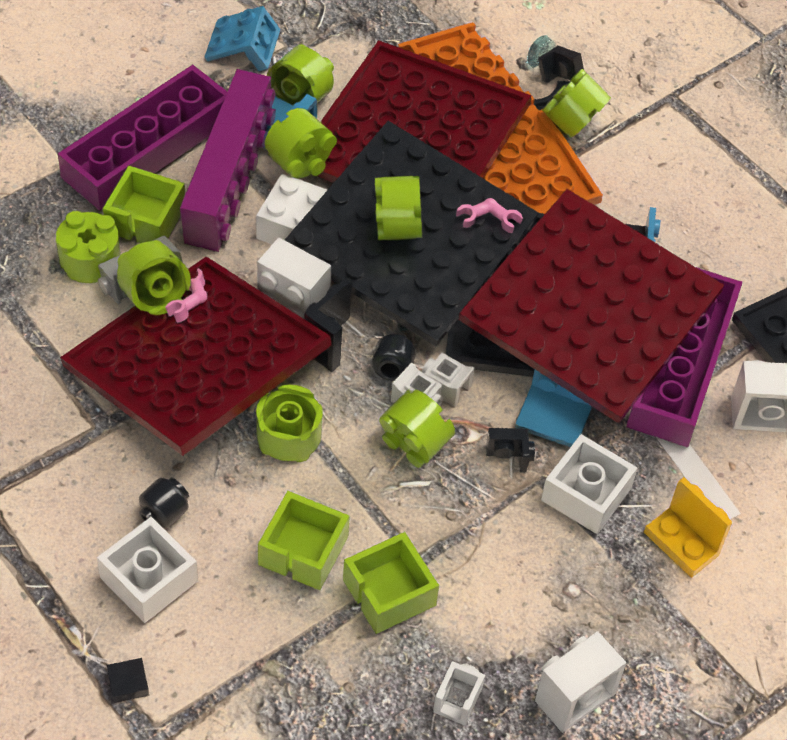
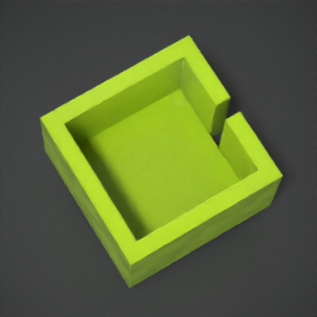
[103,166,185,243]
[258,491,350,590]
[343,532,439,634]

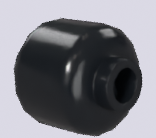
[372,334,416,381]
[139,477,190,528]

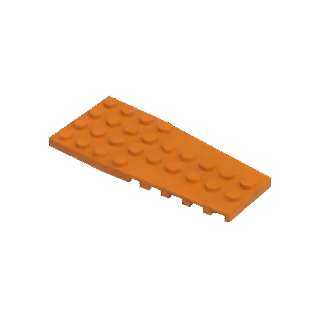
[398,22,603,214]

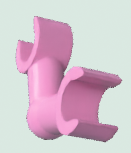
[456,198,523,233]
[166,269,208,323]

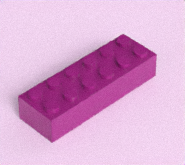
[57,64,227,211]
[180,69,276,252]
[626,267,743,447]

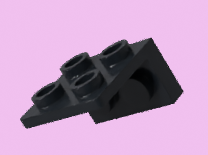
[304,277,352,372]

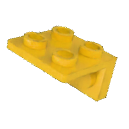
[644,477,732,578]

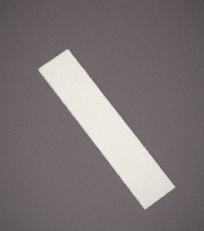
[656,437,741,519]

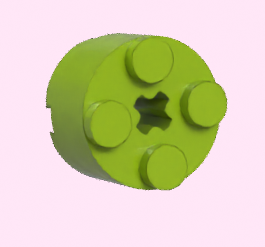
[267,44,334,105]
[542,69,611,138]
[264,108,337,178]
[375,176,422,240]
[56,211,121,283]
[117,240,191,315]
[256,384,323,462]
[379,389,455,468]

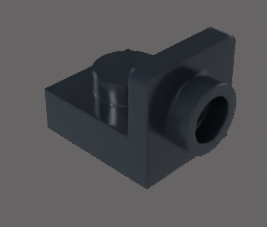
[538,45,584,83]
[486,428,535,472]

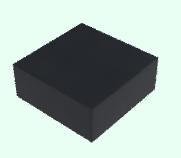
[107,658,149,703]

